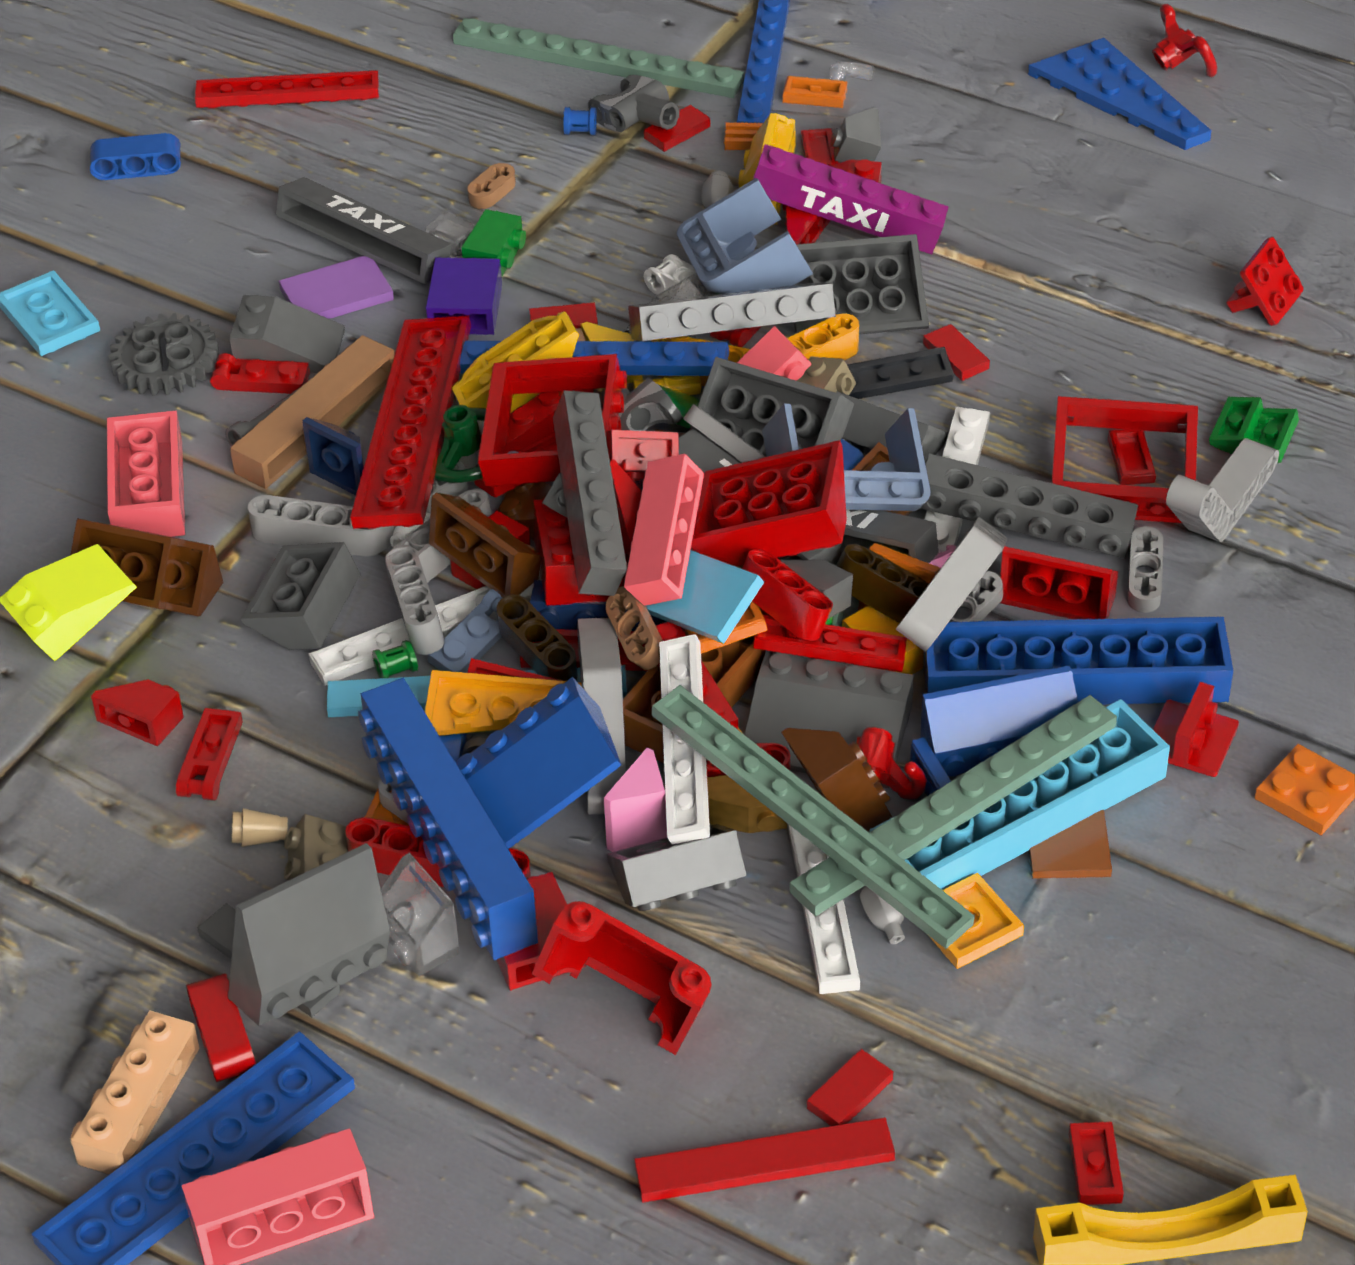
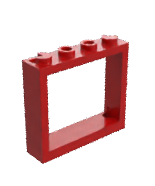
[478,354,627,486]
[1052,396,1198,523]

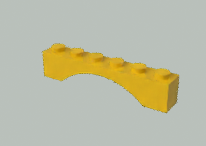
[1033,1174,1308,1265]

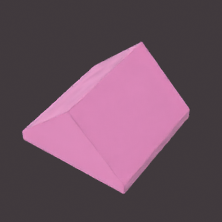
[604,748,667,852]

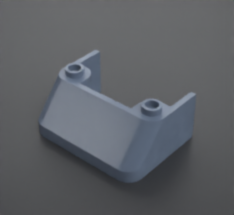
[676,178,813,294]
[762,403,930,511]

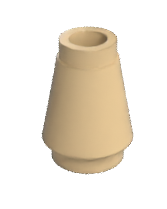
[232,808,288,847]

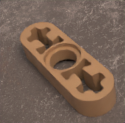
[606,586,663,670]

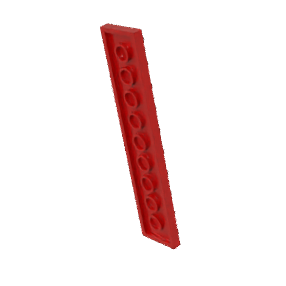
[350,315,471,529]

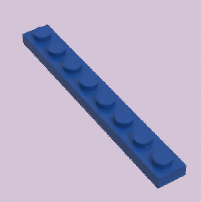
[737,0,790,123]
[460,340,730,376]

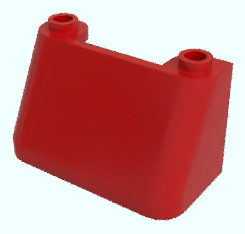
[532,901,712,1055]

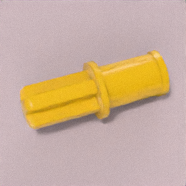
[633,375,702,395]

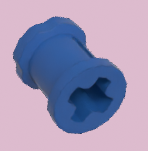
[563,107,597,136]

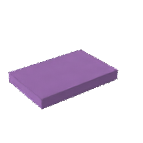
[279,256,394,319]

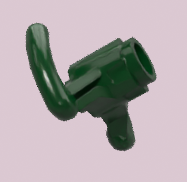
[435,405,486,483]

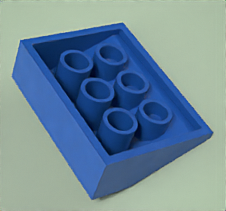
[456,677,621,849]

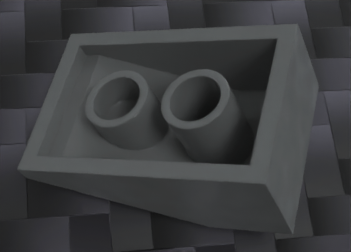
[230,295,345,373]

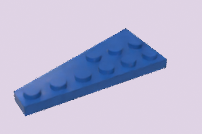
[1028,37,1212,150]

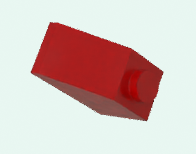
[91,679,184,747]

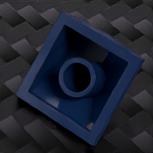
[302,417,364,496]

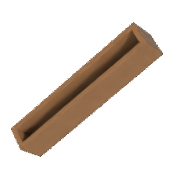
[230,335,394,489]

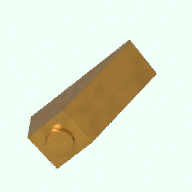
[664,775,787,833]

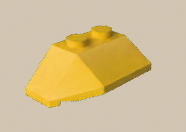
[739,113,796,224]
[452,312,579,413]

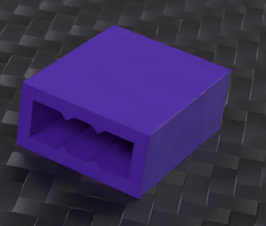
[426,257,502,335]

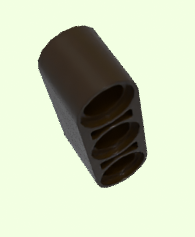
[836,544,929,623]
[496,594,578,681]

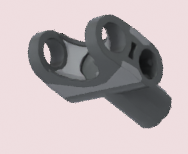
[588,75,680,132]
[593,378,683,431]

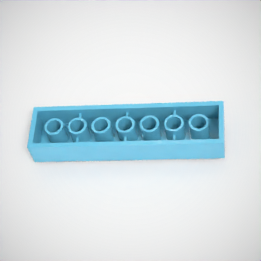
[870,699,1170,890]

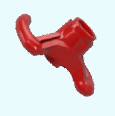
[1152,4,1217,77]
[856,727,927,800]

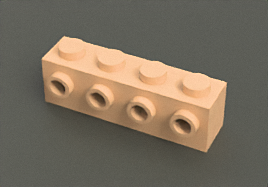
[71,1010,200,1175]

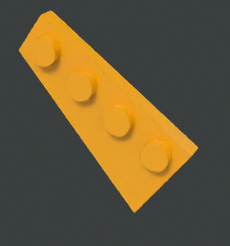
[425,670,582,736]

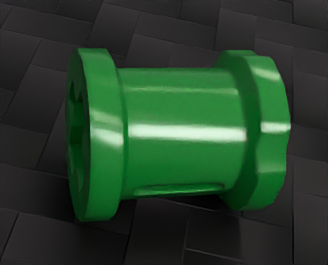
[372,640,418,678]

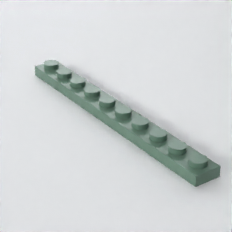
[453,18,744,98]
[652,685,975,949]
[790,695,1117,917]

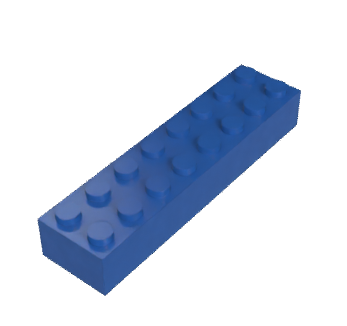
[923,617,1233,704]
[358,677,538,960]

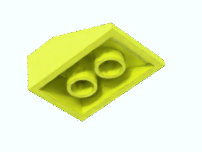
[0,544,137,661]

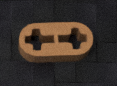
[468,163,516,209]

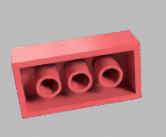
[107,410,185,537]
[181,1128,374,1265]

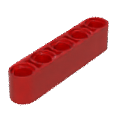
[345,817,531,887]

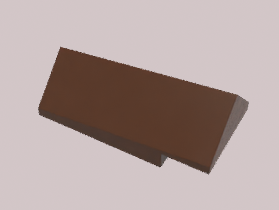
[70,518,223,616]

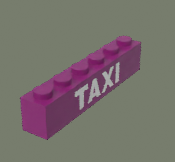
[753,144,949,255]

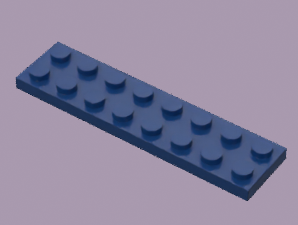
[32,1031,355,1265]

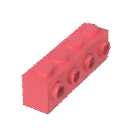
[624,453,704,606]

